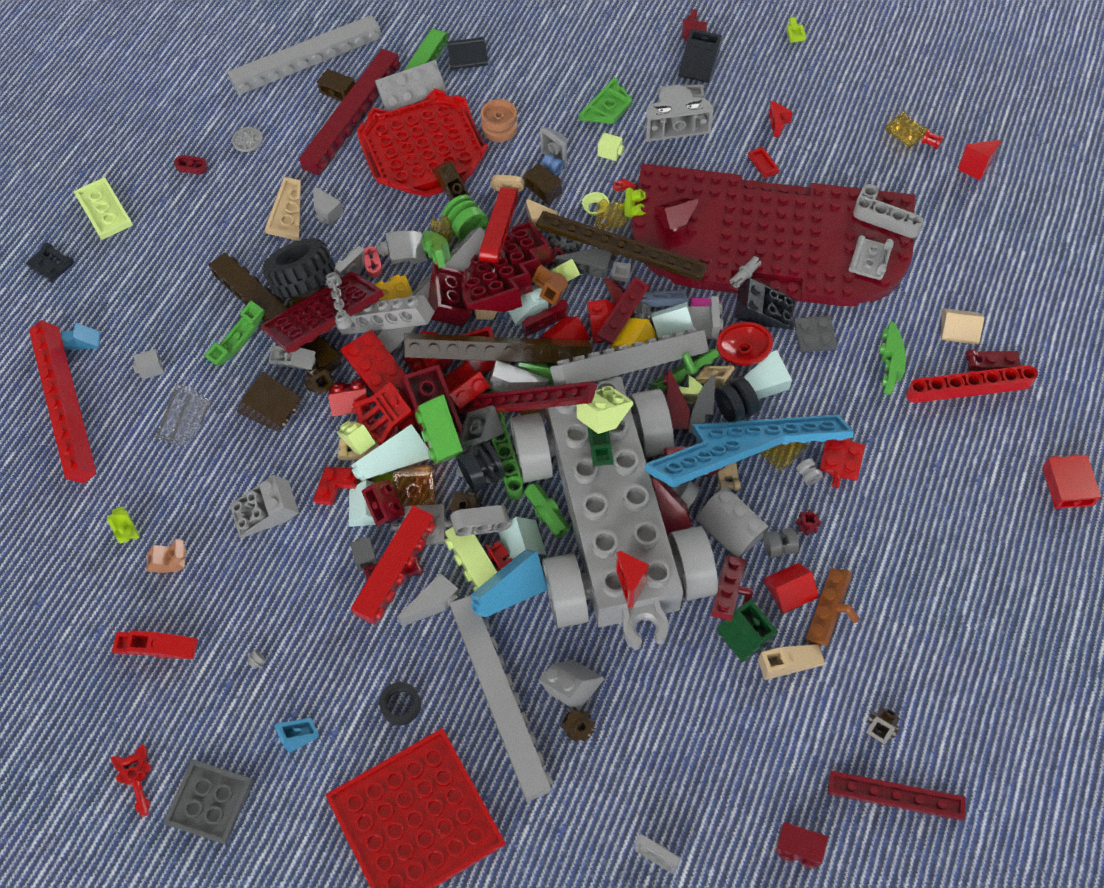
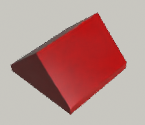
[957,140,1001,180]
[539,316,591,341]
[616,551,649,609]
[763,563,819,614]

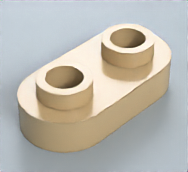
[490,175,525,192]

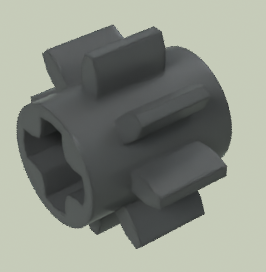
[631,302,652,320]

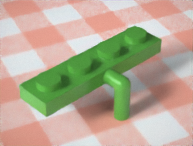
[649,349,720,392]

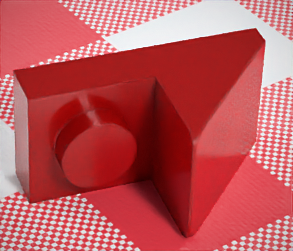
[768,101,793,137]

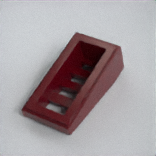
[604,277,626,305]

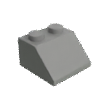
[539,660,604,712]

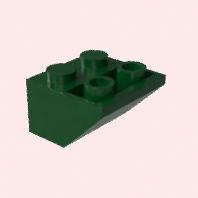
[716,599,778,663]

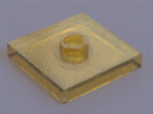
[759,442,808,472]

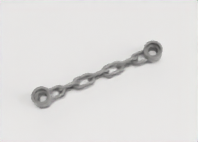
[326,272,352,329]

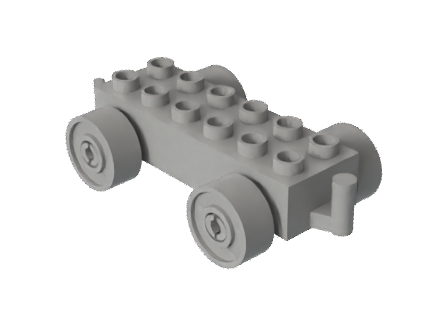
[510,376,718,650]

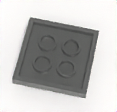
[163,759,254,845]

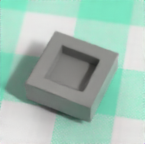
[611,262,631,282]

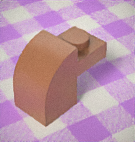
[146,539,186,573]

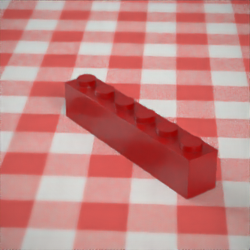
[351,506,436,625]

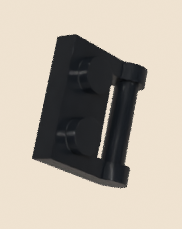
[26,242,74,283]

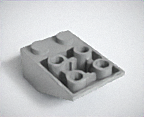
[230,475,299,538]

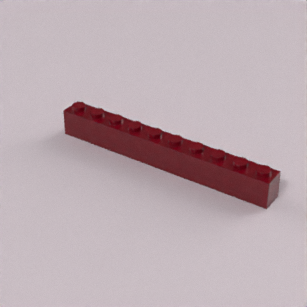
[299,49,401,176]

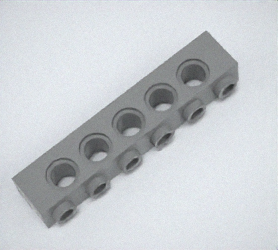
[335,295,434,335]

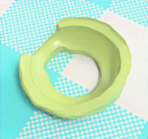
[582,192,609,216]

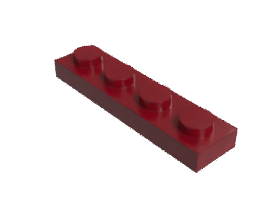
[596,277,650,346]

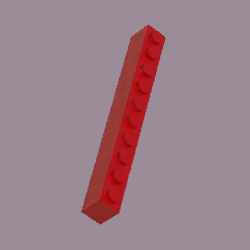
[29,320,97,484]

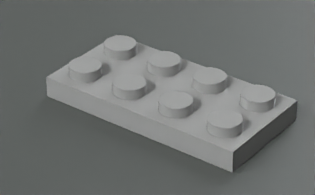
[375,60,447,111]

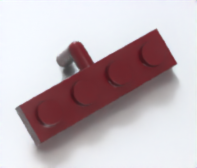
[711,555,753,621]

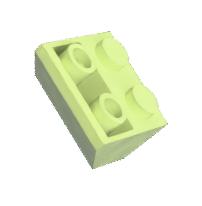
[576,386,633,434]

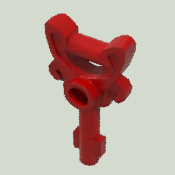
[111,744,152,817]

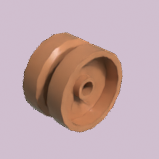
[481,99,518,142]

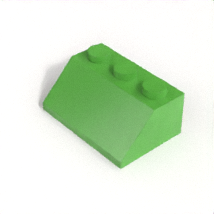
[415,395,463,464]

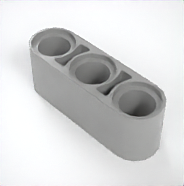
[450,505,511,536]

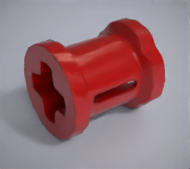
[922,129,944,150]

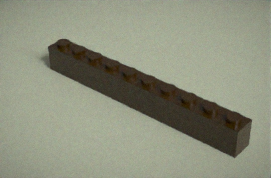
[208,252,342,373]
[403,333,593,363]

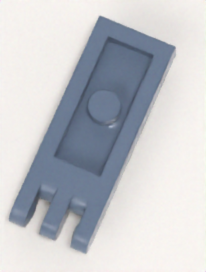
[640,290,687,308]

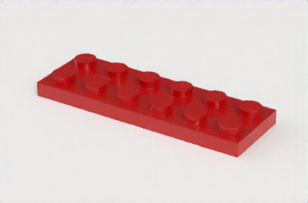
[341,329,419,432]

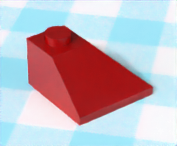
[587,299,616,344]

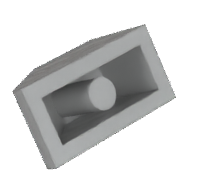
[313,187,344,226]

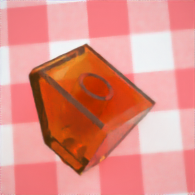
[393,465,436,510]

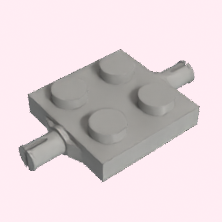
[391,504,453,545]

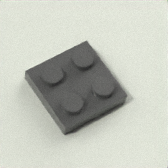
[793,316,837,353]

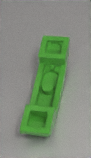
[204,301,265,367]

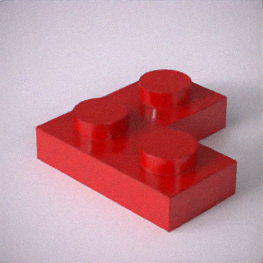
[313,467,359,505]

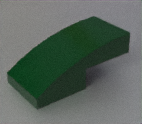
[588,428,614,467]

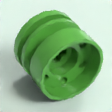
[442,195,488,241]

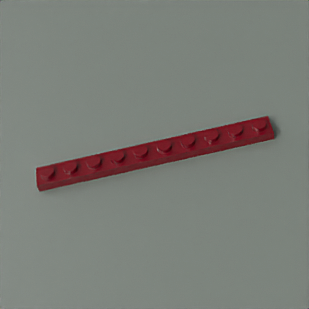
[454,381,597,417]

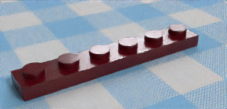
[827,771,966,821]

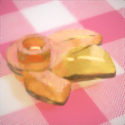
[595,199,627,229]
[430,215,453,244]

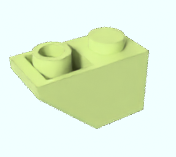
[337,421,376,455]

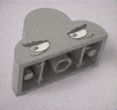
[645,85,714,142]

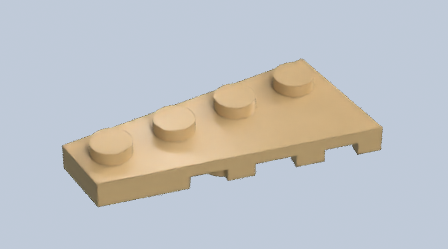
[265,177,301,241]

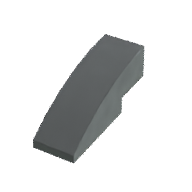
[687,376,715,433]

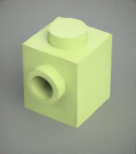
[598,133,624,161]

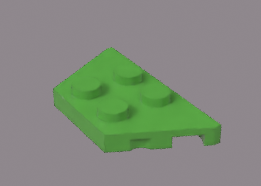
[579,77,632,124]

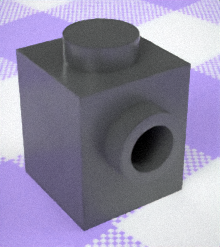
[350,537,377,572]

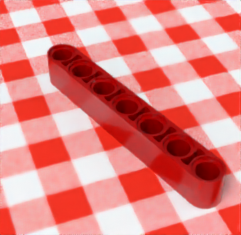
[479,187,518,263]
[906,365,1038,403]

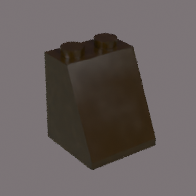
[237,372,301,432]

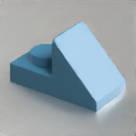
[61,323,101,350]

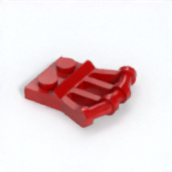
[352,381,414,445]

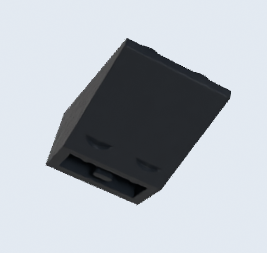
[678,29,722,83]
[735,278,795,330]

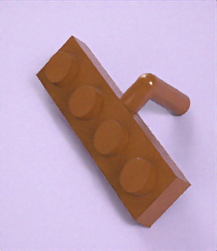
[806,568,859,646]

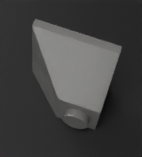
[540,127,567,169]

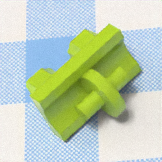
[619,187,646,219]
[107,507,139,544]

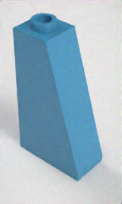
[470,550,547,617]

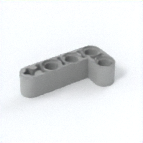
[853,184,924,238]

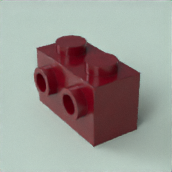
[361,479,405,527]
[774,822,829,869]

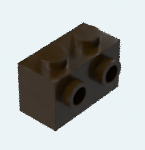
[317,69,355,102]
[524,163,562,204]

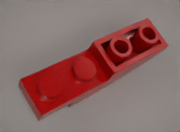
[112,630,198,660]

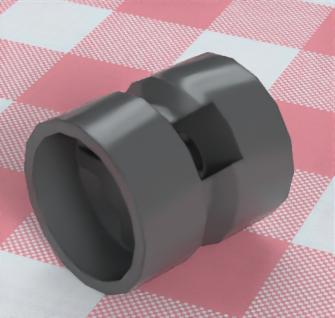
[763,527,799,558]

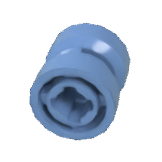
[541,153,564,176]

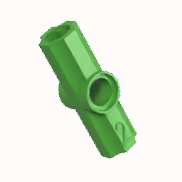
[524,483,570,538]

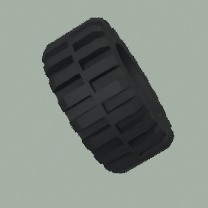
[262,238,335,298]

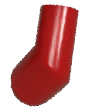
[613,179,638,192]

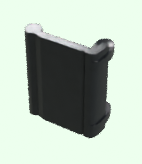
[447,37,488,70]

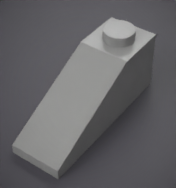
[268,346,316,370]
[488,360,549,392]
[397,573,460,627]

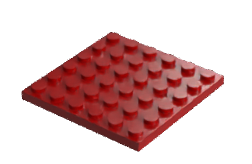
[325,728,506,888]

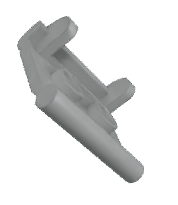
[849,235,894,280]

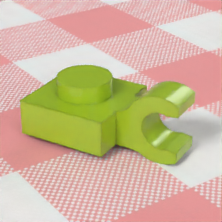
[786,17,806,43]

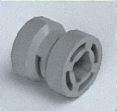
[796,458,823,485]

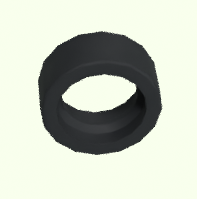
[379,682,421,725]

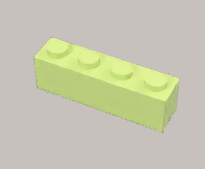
[444,527,497,592]

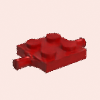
[819,438,865,488]

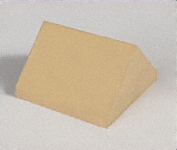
[941,308,985,345]

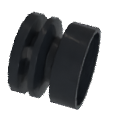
[456,441,505,492]

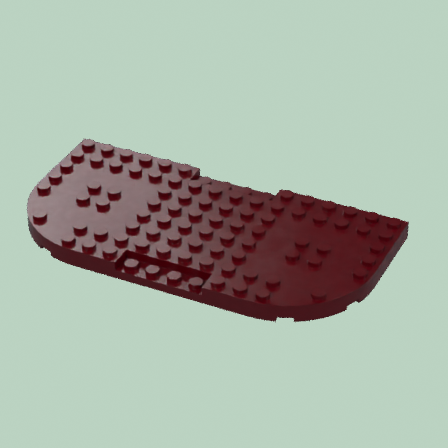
[631,163,915,306]

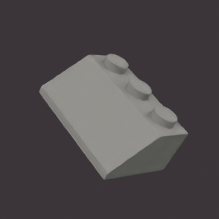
[695,486,768,558]

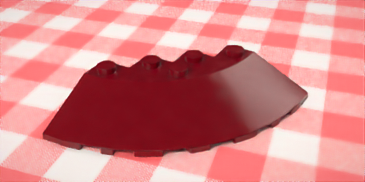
[462,220,553,312]

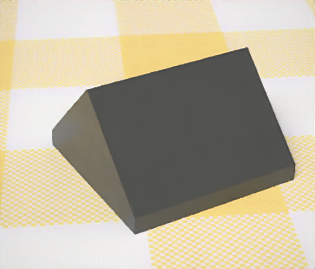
[459,406,504,448]

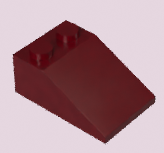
[428,264,471,327]

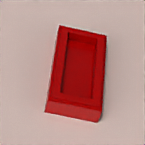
[748,147,780,179]

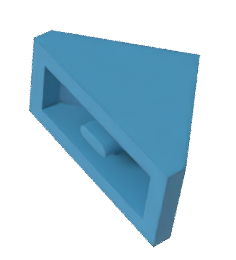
[274,718,319,753]

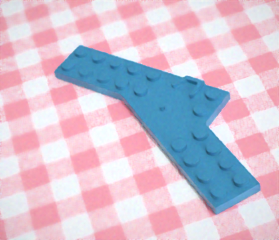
[645,414,854,487]

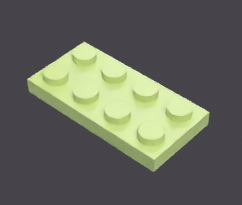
[73,177,133,240]

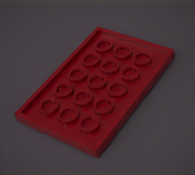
[260,271,384,354]

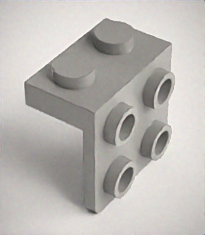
[688,296,723,339]

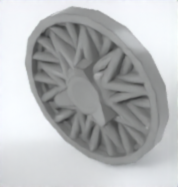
[232,127,263,152]

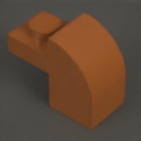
[532,265,568,306]

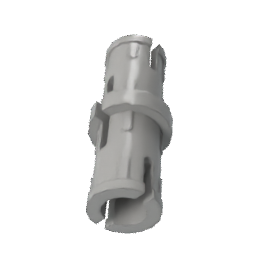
[730,256,762,288]

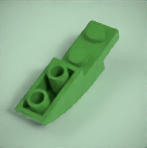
[421,230,451,268]
[879,321,906,395]

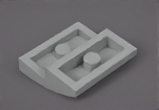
[385,231,428,265]

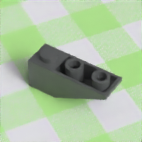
[555,248,612,278]

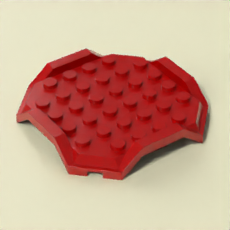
[357,88,488,197]

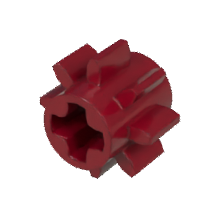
[795,510,822,536]

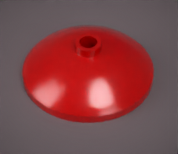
[717,322,773,366]

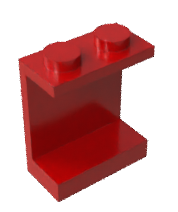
[444,361,490,409]

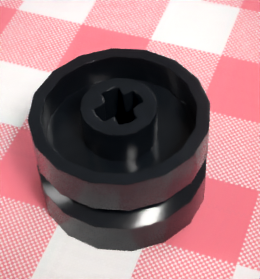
[714,376,760,422]

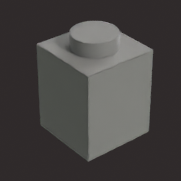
[132,349,164,380]

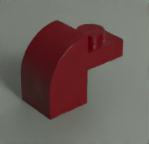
[682,9,708,41]

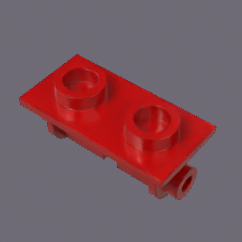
[486,541,512,572]

